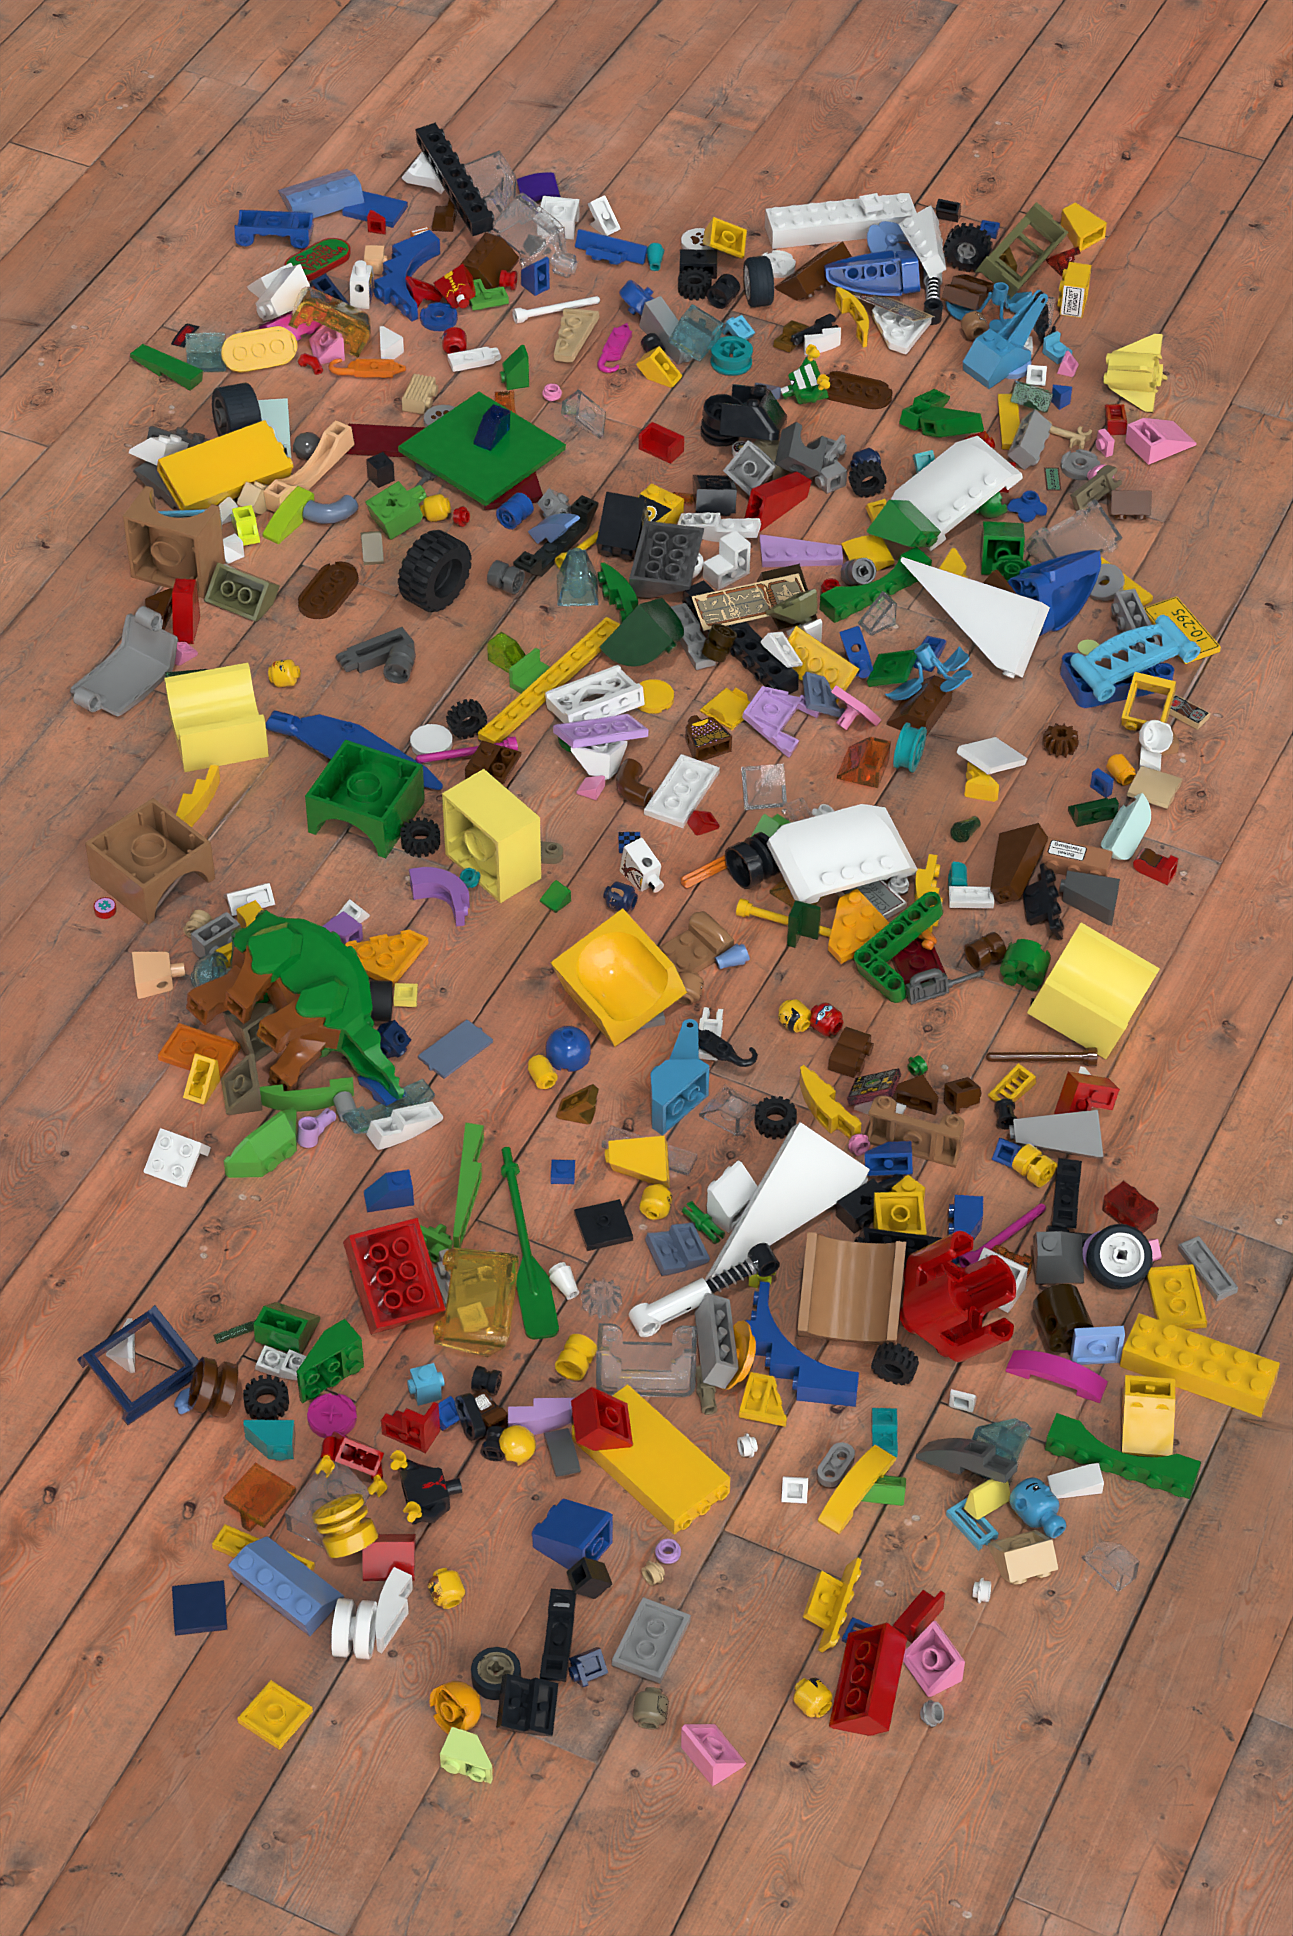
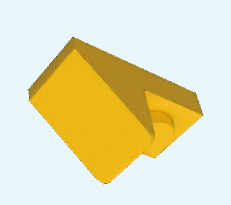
[964,762,999,802]

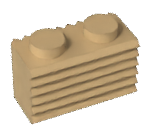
[402,374,438,414]

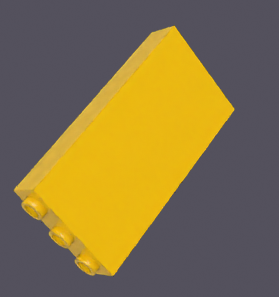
[157,420,293,510]
[572,1384,730,1535]

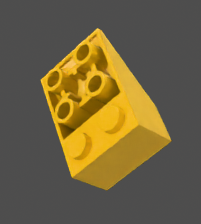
[1122,1375,1175,1457]

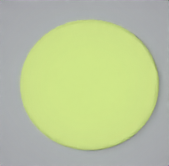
[1078,640,1099,655]

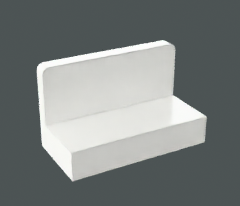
[223,883,275,916]

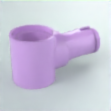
[297,1108,336,1148]

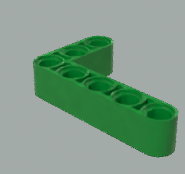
[854,892,944,1003]

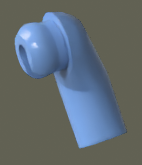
[174,1387,190,1414]

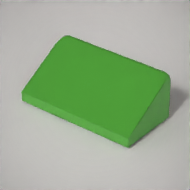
[861,1475,906,1506]

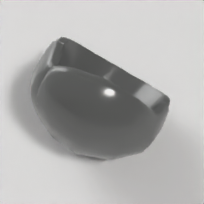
[293,432,321,460]

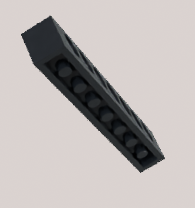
[415,122,495,236]
[682,580,799,695]

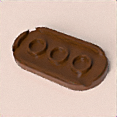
[825,371,893,409]
[298,561,359,619]

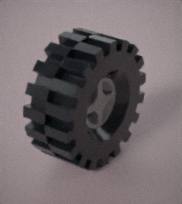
[943,223,993,272]

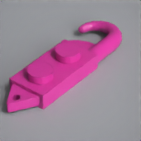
[597,323,632,373]

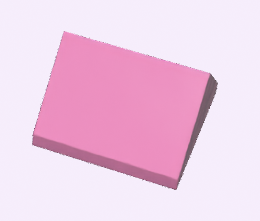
[309,314,345,364]
[903,1621,965,1697]
[681,1724,746,1787]

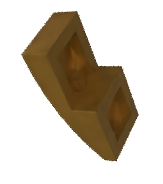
[773,320,809,353]

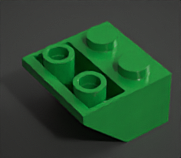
[253,1302,321,1354]

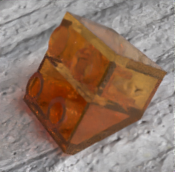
[837,737,891,788]

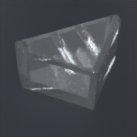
[858,591,897,636]

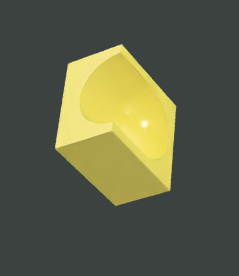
[442,769,541,903]

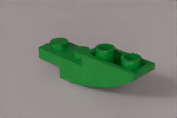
[597,562,638,623]

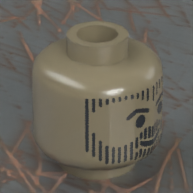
[633,1687,669,1729]

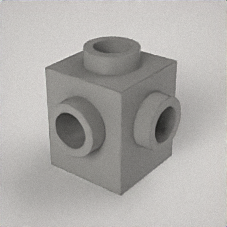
[537,488,571,518]

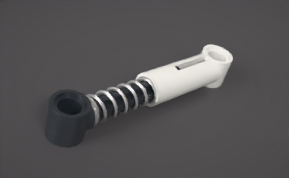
[923,238,943,325]
[629,1243,780,1338]

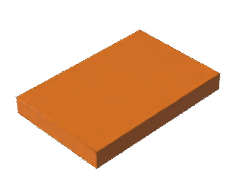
[158,1023,241,1080]

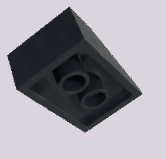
[692,475,737,516]

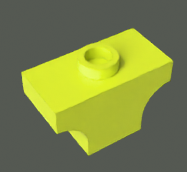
[231,505,260,546]

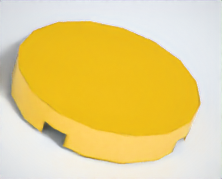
[638,679,674,714]

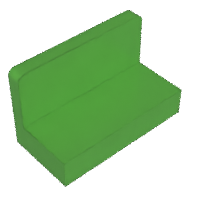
[509,648,550,694]

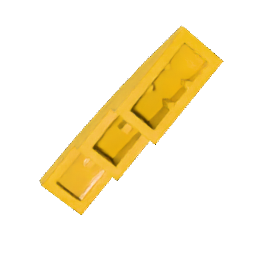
[176,765,220,827]

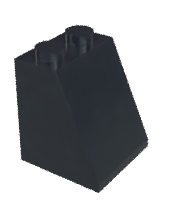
[596,492,649,560]

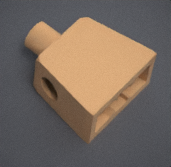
[132,952,185,999]

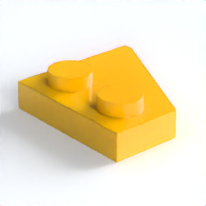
[739,1372,787,1427]

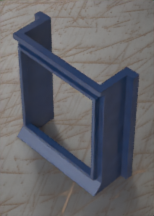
[77,1305,199,1425]

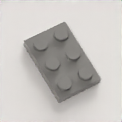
[612,1597,691,1684]

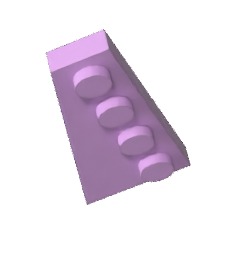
[759,534,843,567]

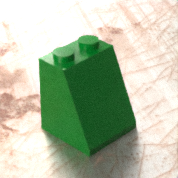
[867,500,941,547]
[981,521,1025,575]

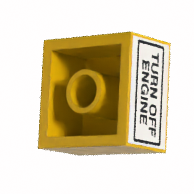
[1057,262,1092,318]

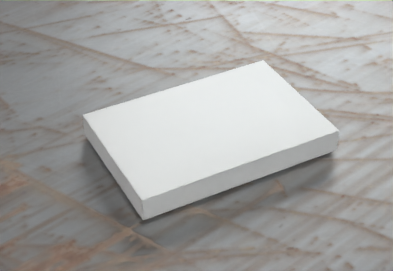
[957,737,1027,774]

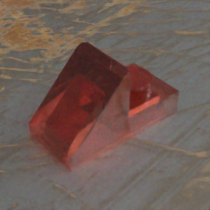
[1046,246,1081,276]

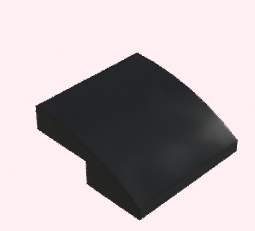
[496,1674,559,1736]

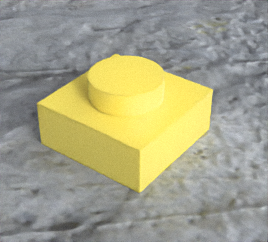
[394,983,418,1007]

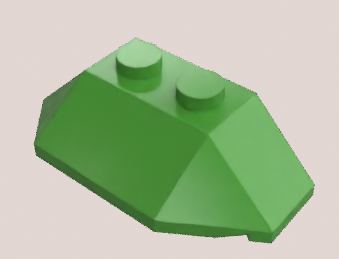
[223,1108,298,1178]

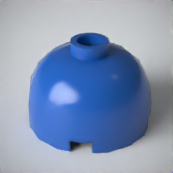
[546,1026,591,1072]

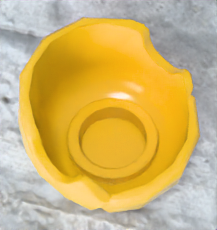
[499,1425,536,1466]

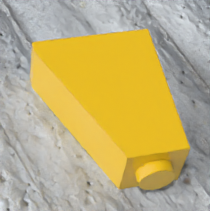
[1061,202,1107,252]
[605,1136,670,1188]

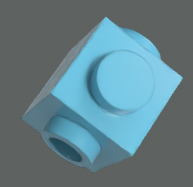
[407,1363,445,1406]

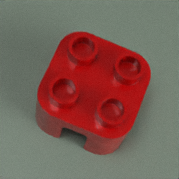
[899,1231,1016,1362]

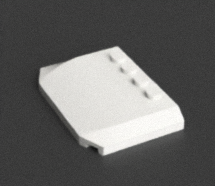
[891,436,1023,551]
[767,804,918,904]

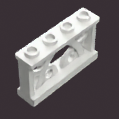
[545,665,645,723]

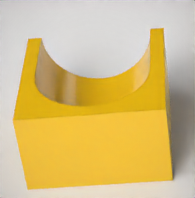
[550,908,687,1047]

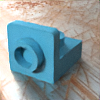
[722,315,755,340]
[1042,331,1073,364]

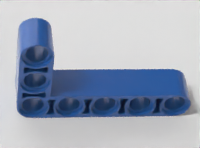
[1060,652,1174,708]

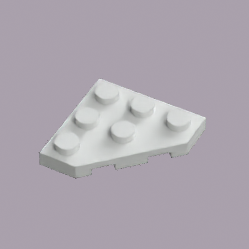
[872,306,931,354]

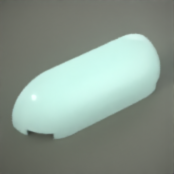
[1101,793,1151,860]

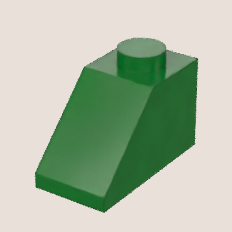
[499,345,529,390]

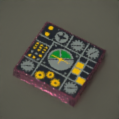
[847,1068,901,1106]

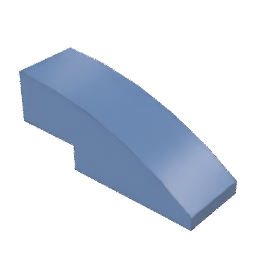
[528,513,580,544]

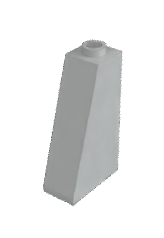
[639,296,697,364]
[1009,1110,1104,1159]

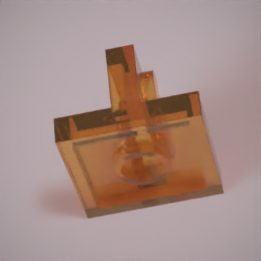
[223,1462,296,1532]

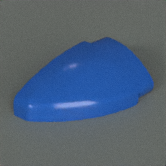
[824,250,920,296]
[1008,550,1101,636]

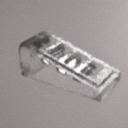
[781,797,814,823]

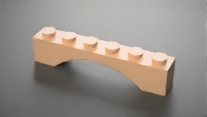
[263,420,354,512]

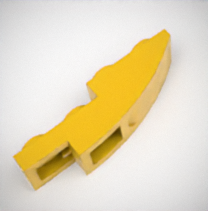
[914,854,943,932]
[799,1065,862,1139]

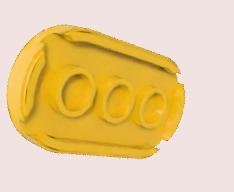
[221,326,297,373]

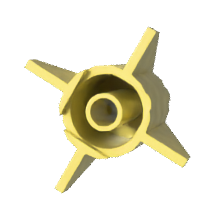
[1104,334,1168,413]

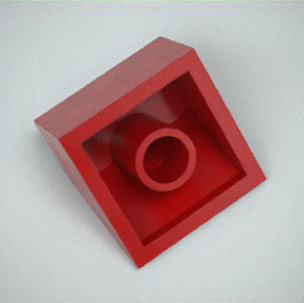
[571,1387,633,1451]

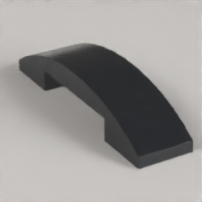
[1052,1158,1082,1229]
[540,1588,577,1682]

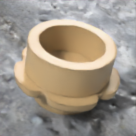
[641,1561,665,1586]

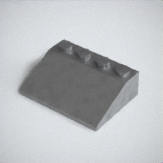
[629,520,704,598]

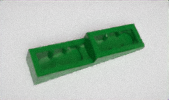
[130,344,203,391]

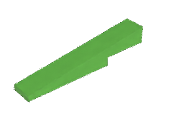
[453,1122,484,1252]

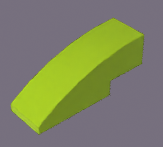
[262,486,315,545]

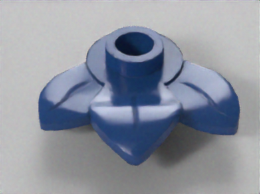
[1007,491,1047,522]

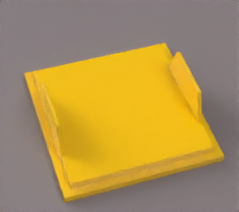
[699,687,750,730]

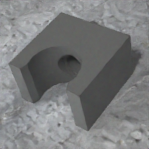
[775,422,828,479]

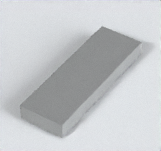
[1178,1236,1238,1301]

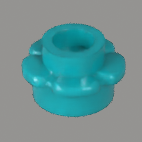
[459,868,481,889]

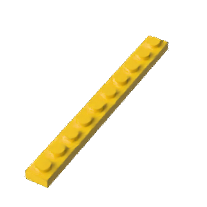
[478,617,620,744]

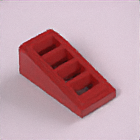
[1105,404,1127,435]

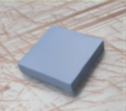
[1070,1326,1125,1365]

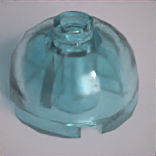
[190,952,231,987]

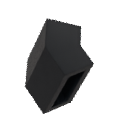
[935,199,961,223]

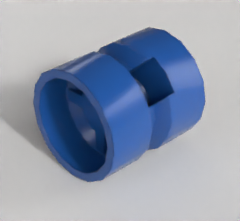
[496,493,534,529]

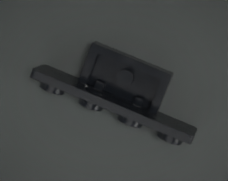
[1023,863,1064,940]

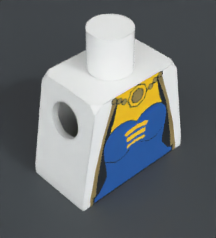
[350,260,375,309]

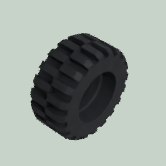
[398,530,472,612]

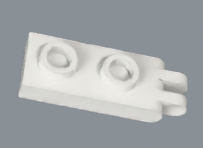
[447,347,502,372]

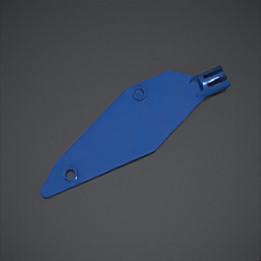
[265,710,443,790]

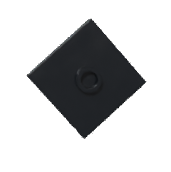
[574,1199,633,1251]

